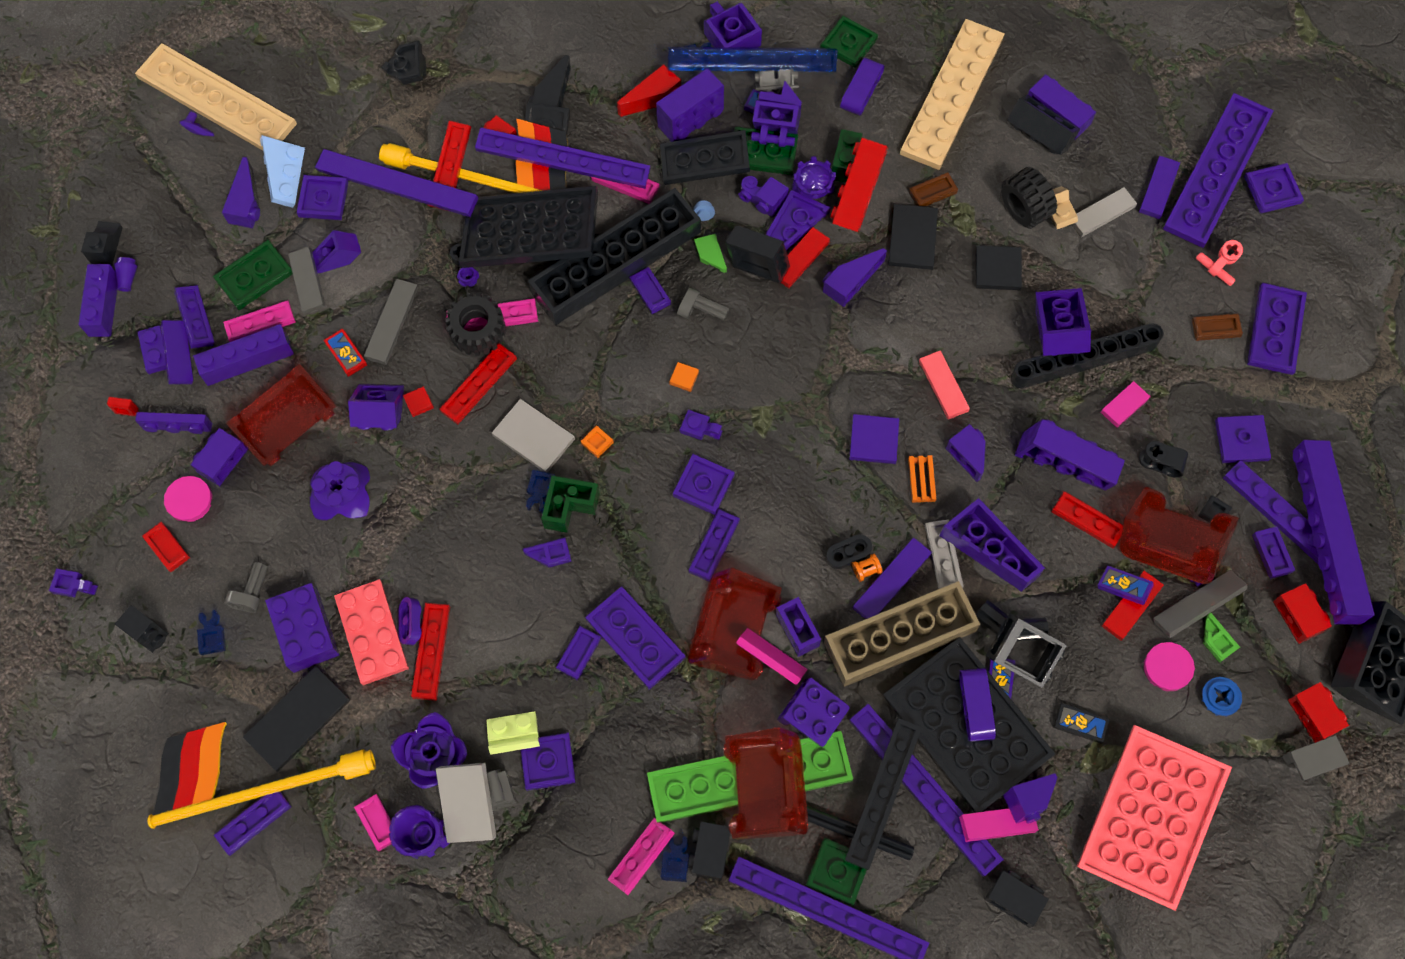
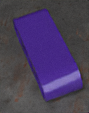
[840,57,885,116]
[959,668,996,741]

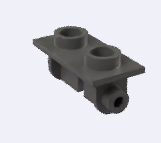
[755,69,799,92]

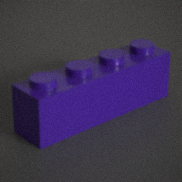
[193,324,294,386]

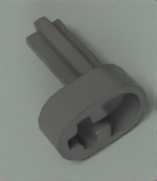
[677,287,729,320]
[224,562,268,613]

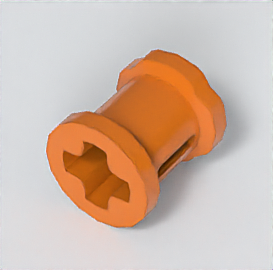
[852,553,882,582]

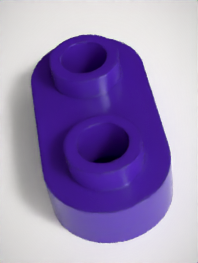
[399,597,422,645]

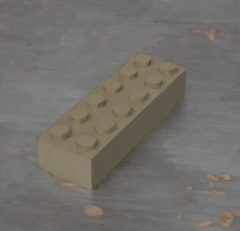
[824,581,980,687]

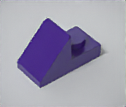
[758,81,802,112]

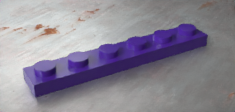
[1223,460,1319,565]

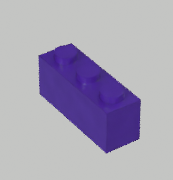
[1028,74,1096,140]
[78,264,117,337]

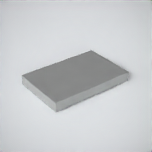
[492,399,575,474]
[436,763,496,843]

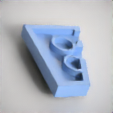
[260,135,305,208]

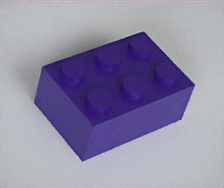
[656,68,724,142]
[1036,288,1091,356]
[265,583,339,673]

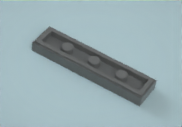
[364,279,418,365]
[1154,570,1247,638]

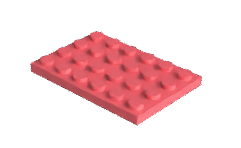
[1077,725,1232,911]

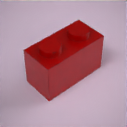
[1273,583,1332,644]
[1288,682,1349,743]

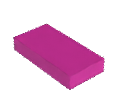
[1100,381,1151,428]
[354,794,391,851]

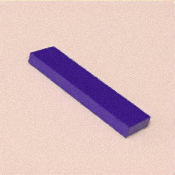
[853,538,932,619]

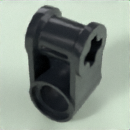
[1139,441,1188,478]

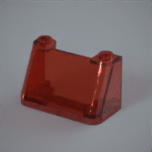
[226,364,337,467]
[1120,487,1238,584]
[688,568,782,680]
[724,727,808,840]

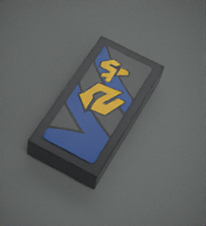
[1054,703,1110,744]

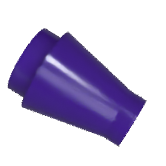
[114,257,138,292]

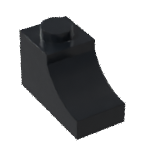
[81,221,123,266]

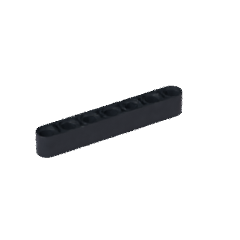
[1011,323,1164,389]

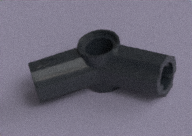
[975,600,1049,642]

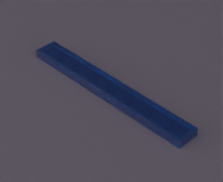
[668,47,838,72]

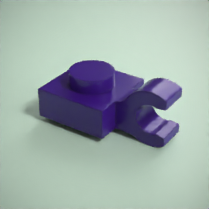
[680,410,723,440]
[49,568,98,598]

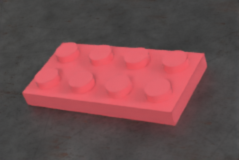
[334,579,409,685]

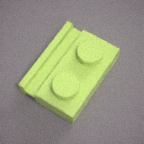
[487,711,539,755]

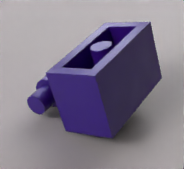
[751,100,801,147]

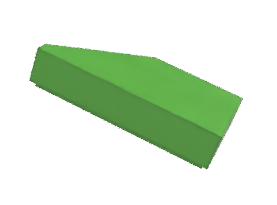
[694,234,727,273]
[1203,613,1240,663]

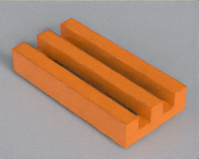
[908,455,936,503]

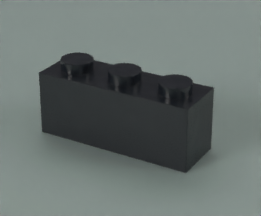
[1007,94,1080,155]

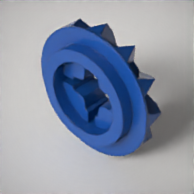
[1201,677,1242,716]

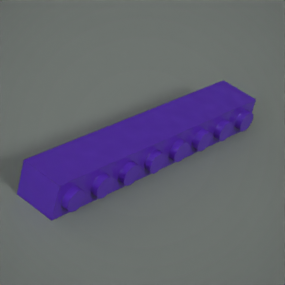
[1293,440,1374,624]

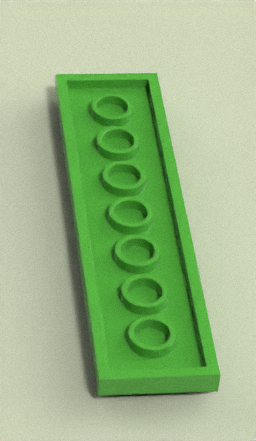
[647,731,853,823]

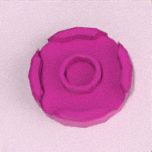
[164,476,213,522]
[1144,642,1195,692]

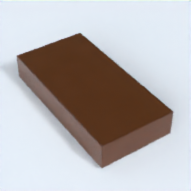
[909,172,958,207]
[1192,314,1243,341]

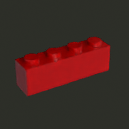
[830,138,888,233]

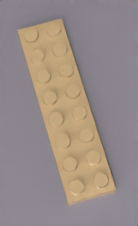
[900,19,1005,170]
[135,43,297,150]

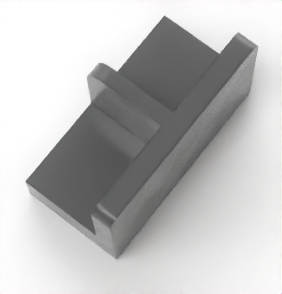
[1282,735,1349,781]

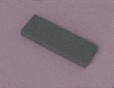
[288,246,326,314]

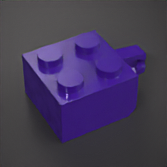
[704,1,762,64]

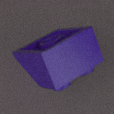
[348,384,404,430]

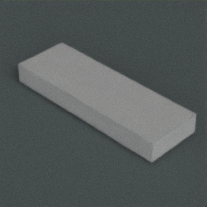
[1072,187,1137,237]
[925,519,964,589]

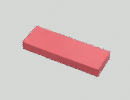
[919,351,970,419]

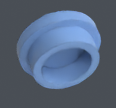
[693,201,715,221]

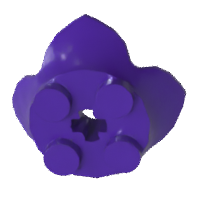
[310,461,370,520]
[391,712,467,789]

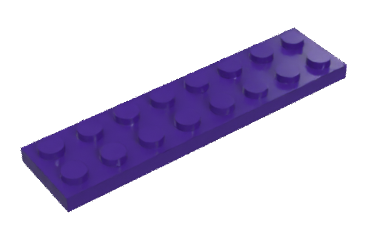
[1163,93,1274,248]

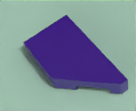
[523,538,572,568]

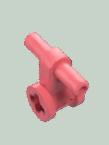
[1196,240,1243,286]

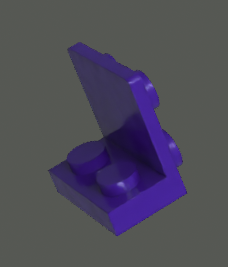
[777,678,850,747]

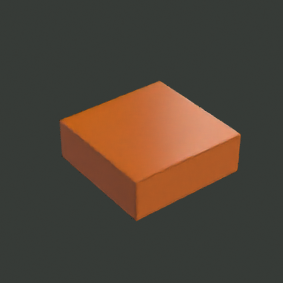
[669,362,699,392]
[581,425,614,458]

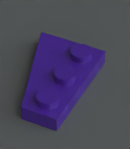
[766,190,831,250]

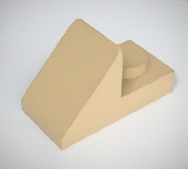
[1051,186,1078,229]

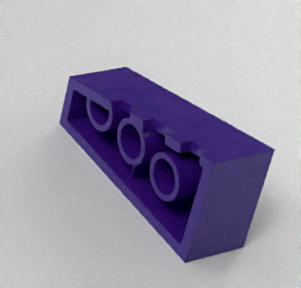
[1014,419,1125,490]
[939,498,1045,592]

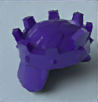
[792,156,836,199]
[389,805,450,859]

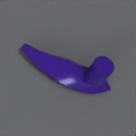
[179,111,214,136]

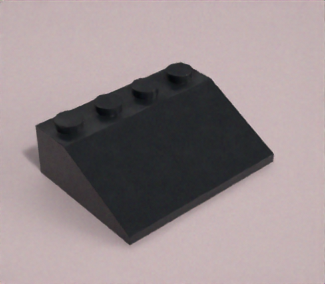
[1331,601,1405,724]

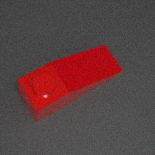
[617,64,681,117]

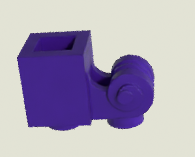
[738,176,789,218]

